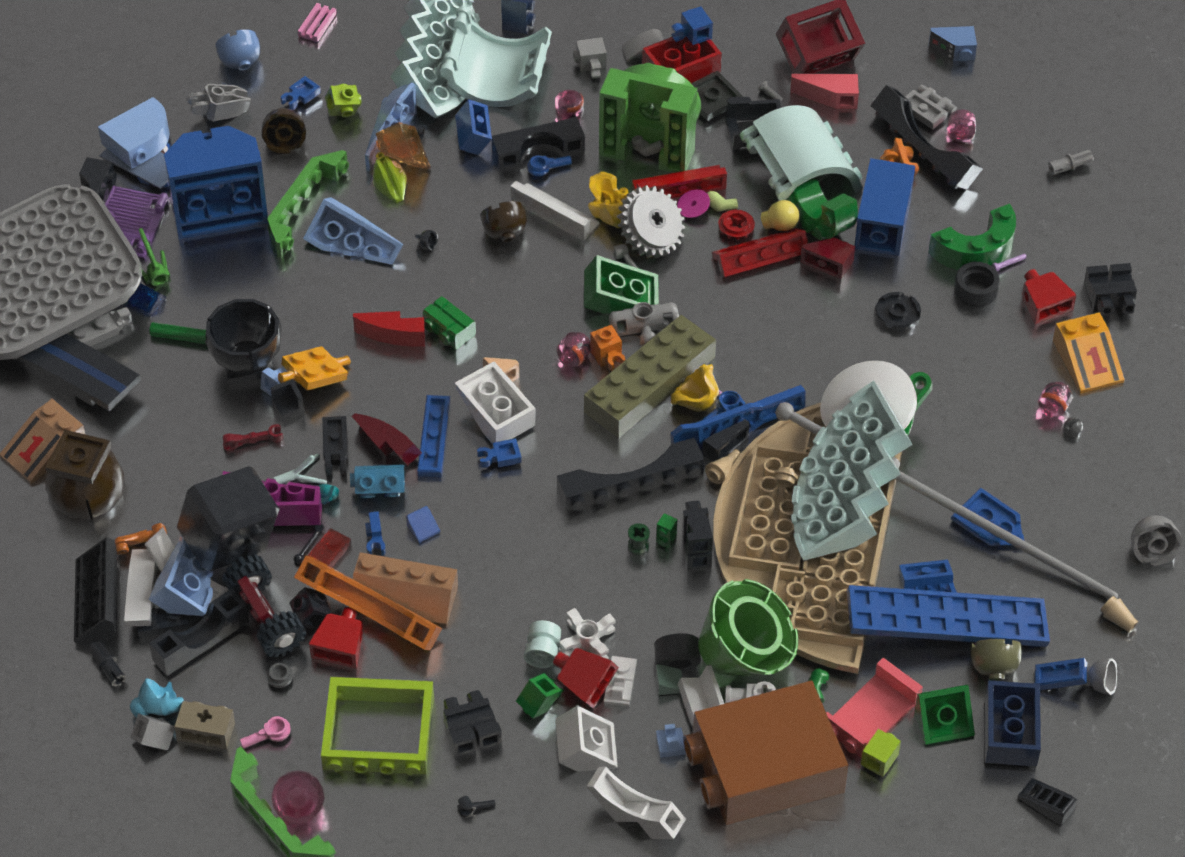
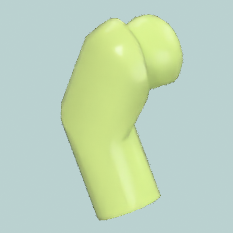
[707,191,738,212]

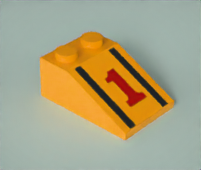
[1053,312,1125,394]

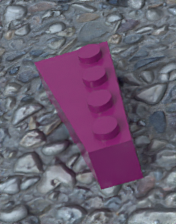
[222,471,322,526]

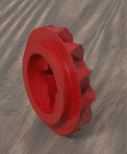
[718,210,755,240]

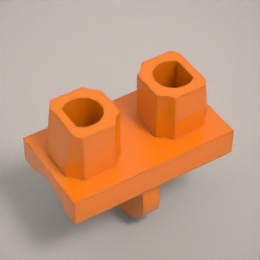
[880,138,919,178]

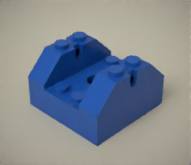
[164,126,268,239]

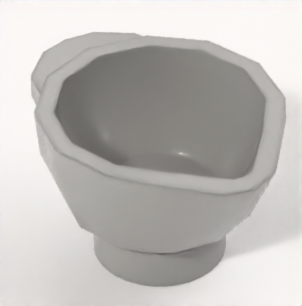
[1084,658,1117,695]

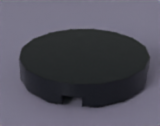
[874,292,921,333]

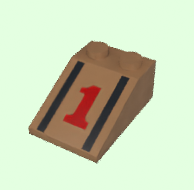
[0,399,85,484]

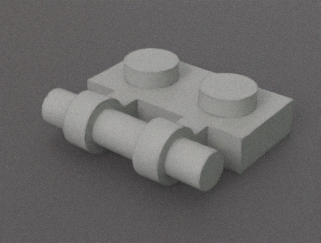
[905,85,957,129]

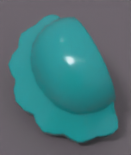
[319,484,339,505]

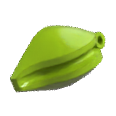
[373,152,407,203]

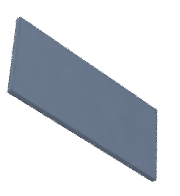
[99,148,168,189]

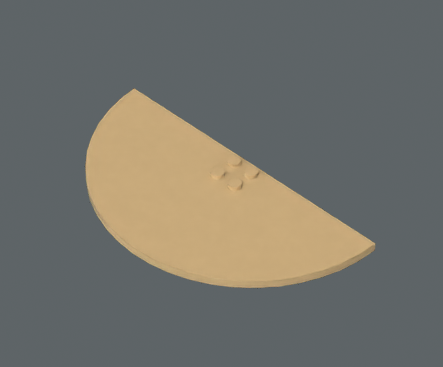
[714,403,902,674]

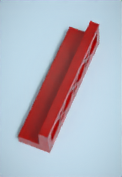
[632,165,727,199]
[711,228,808,277]

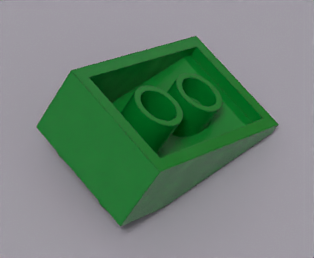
[584,255,659,314]

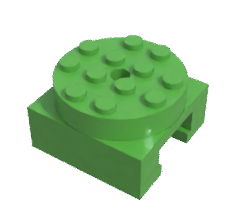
[599,63,701,173]

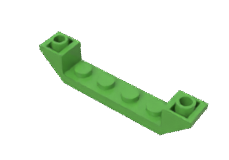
[267,150,349,258]
[230,746,336,857]

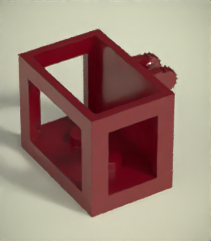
[775,0,865,74]

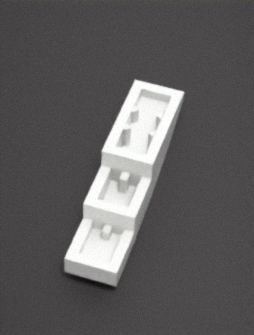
[124,549,157,626]

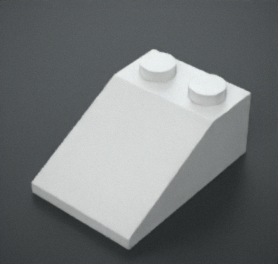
[455,361,536,443]

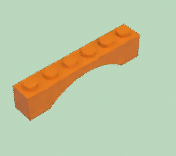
[294,555,442,651]

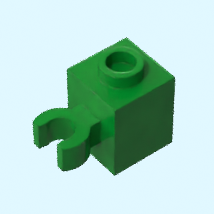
[516,673,564,718]

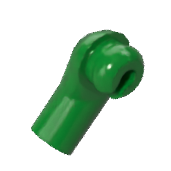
[808,669,829,703]

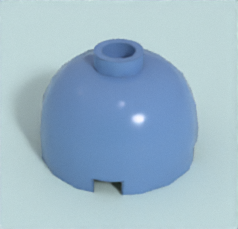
[215,30,260,71]

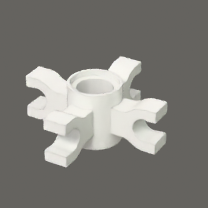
[559,608,616,659]

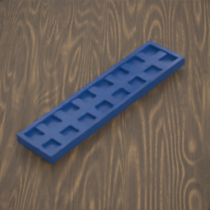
[847,585,1050,647]

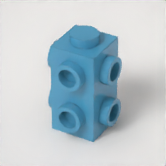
[350,465,405,498]

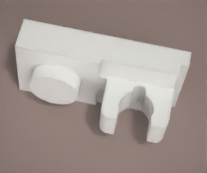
[604,656,637,707]

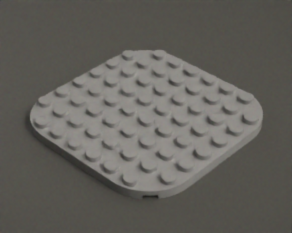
[0,184,142,360]

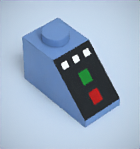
[928,26,977,61]

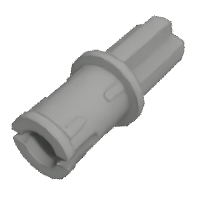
[1048,150,1094,176]

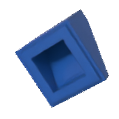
[406,506,440,543]

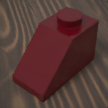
[800,238,855,279]

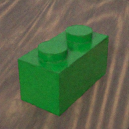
[656,513,678,548]

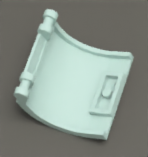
[440,6,552,107]
[740,105,863,200]

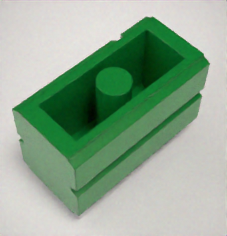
[423,296,476,349]

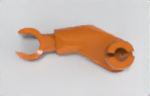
[115,523,167,555]

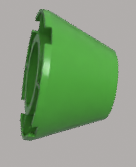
[698,579,798,677]

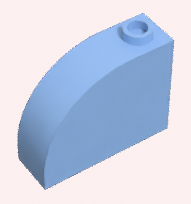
[98,97,170,169]

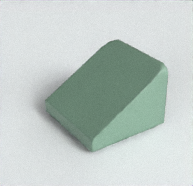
[656,664,682,695]

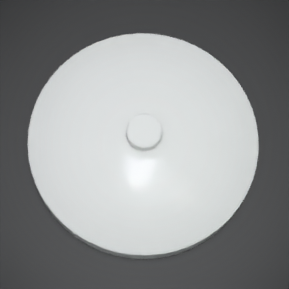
[820,361,917,429]

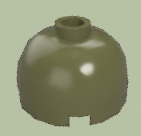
[971,639,1022,681]

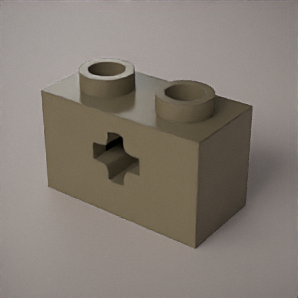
[174,701,235,749]

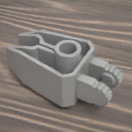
[186,84,251,121]

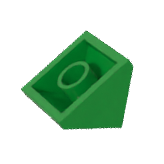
[914,685,975,745]

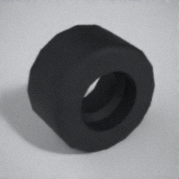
[654,633,701,669]

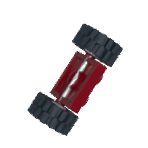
[222,554,306,657]

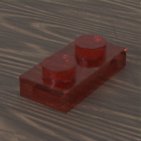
[308,528,351,567]

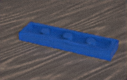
[417,395,451,478]

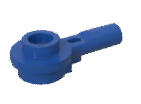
[527,155,572,176]

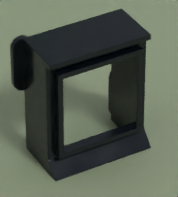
[725,96,782,152]

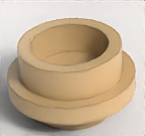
[774,467,798,488]

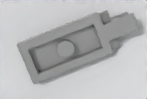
[66,307,132,346]

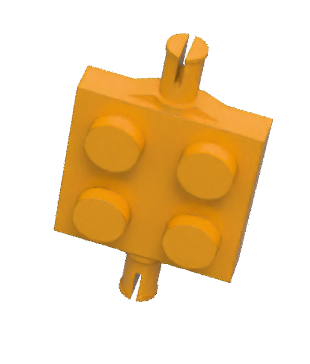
[278,346,351,390]

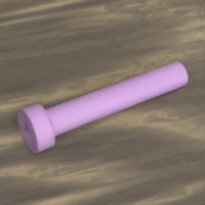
[991,254,1027,272]

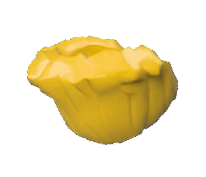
[671,364,719,412]

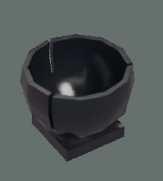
[205,299,281,385]

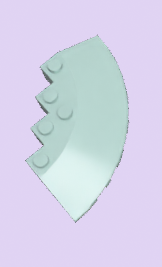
[390,0,480,118]
[791,380,912,560]

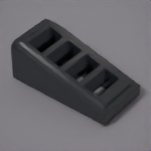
[703,419,749,462]
[1017,778,1078,826]

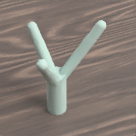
[274,453,327,484]

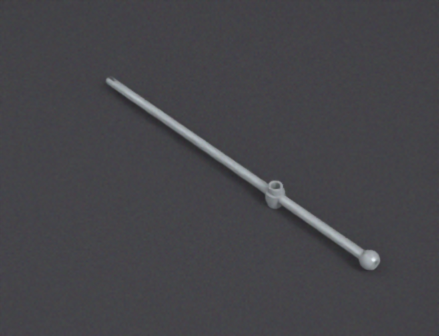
[775,402,1118,599]

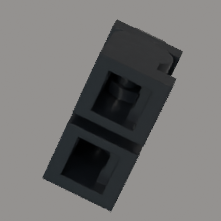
[1084,263,1137,316]
[682,500,713,570]
[443,690,502,757]

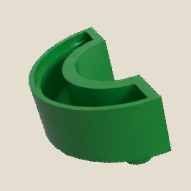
[785,178,858,240]
[928,203,1016,270]

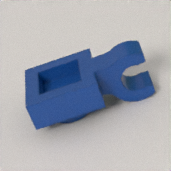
[365,511,386,556]

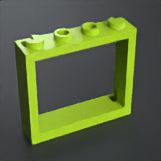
[321,677,434,776]

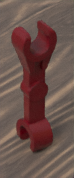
[222,424,283,451]

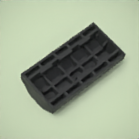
[74,537,117,645]

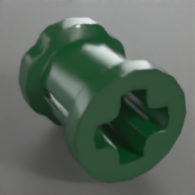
[628,523,650,555]

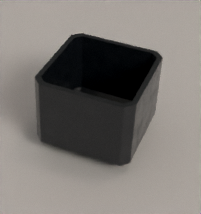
[177,466,279,571]

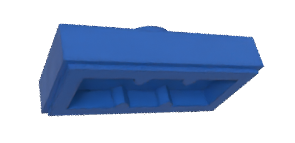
[1035,658,1087,690]

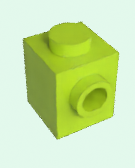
[861,729,901,777]

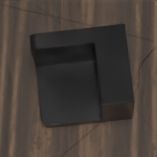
[271,379,304,422]

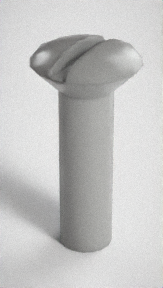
[758,81,783,102]

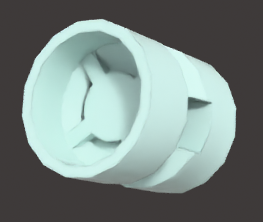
[524,620,561,668]

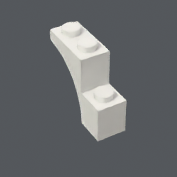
[586,767,686,839]

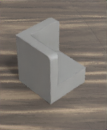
[130,713,175,750]

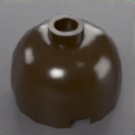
[261,108,306,154]
[480,201,527,243]

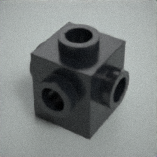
[289,587,332,630]

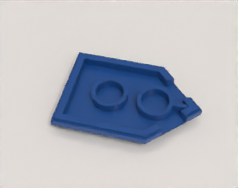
[951,488,1024,546]

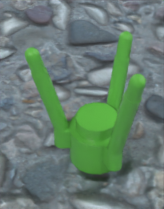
[139,228,170,286]

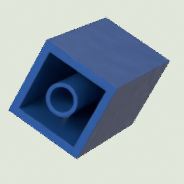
[854,158,915,256]

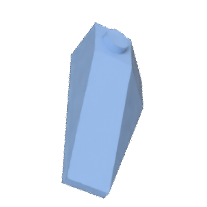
[365,82,417,171]
[303,197,403,264]
[149,535,213,616]

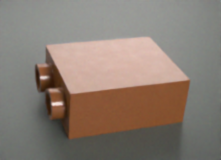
[683,680,848,825]

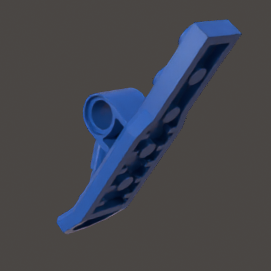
[670,385,806,451]

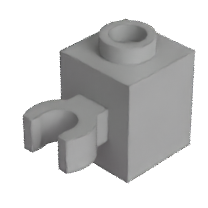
[573,37,607,79]

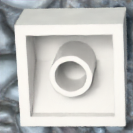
[555,706,618,771]

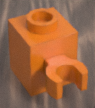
[590,325,626,371]

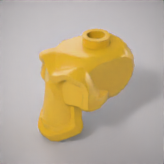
[588,172,629,228]

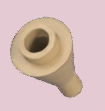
[705,449,741,484]

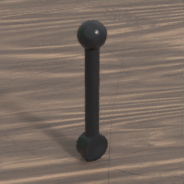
[293,524,325,564]

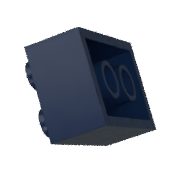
[985,680,1041,766]

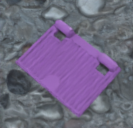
[105,186,171,258]

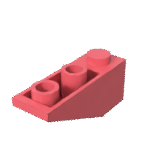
[790,74,859,109]

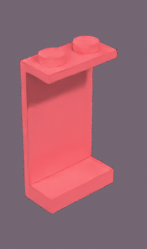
[826,658,923,758]

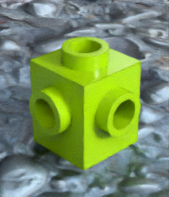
[325,84,362,117]

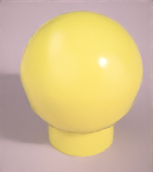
[761,200,799,231]

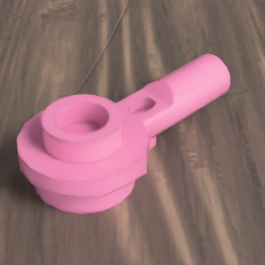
[240,716,291,749]

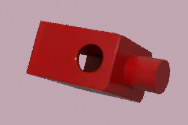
[1022,269,1076,324]
[309,607,363,669]
[553,648,619,709]

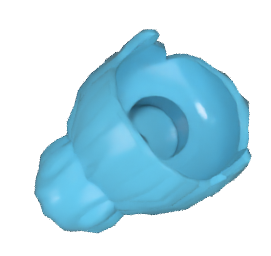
[130,678,184,718]

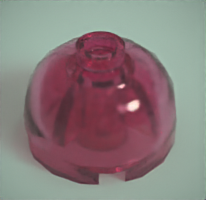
[271,770,325,824]

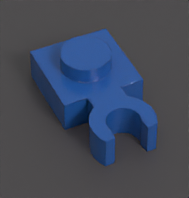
[280,76,321,110]
[477,438,522,468]

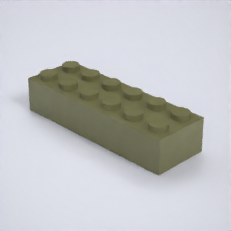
[584,315,716,438]

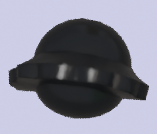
[415,230,438,251]

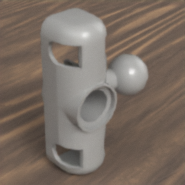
[609,302,679,346]

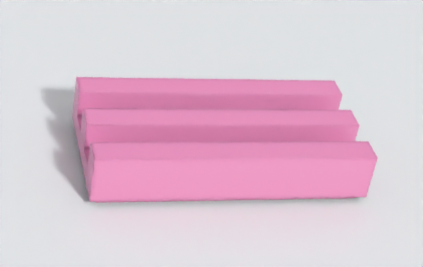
[298,3,337,42]

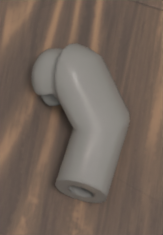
[631,135,664,156]

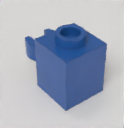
[671,6,713,45]

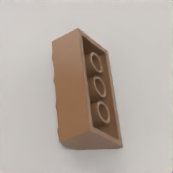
[350,552,458,627]

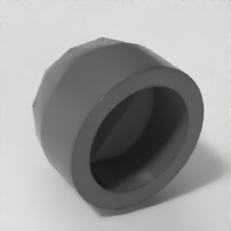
[1063,417,1083,439]

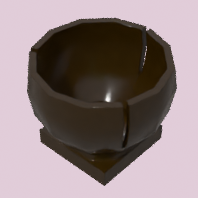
[45,430,124,519]

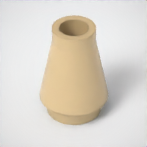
[1100,596,1138,633]

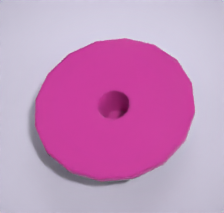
[677,189,710,218]

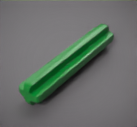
[149,322,206,344]

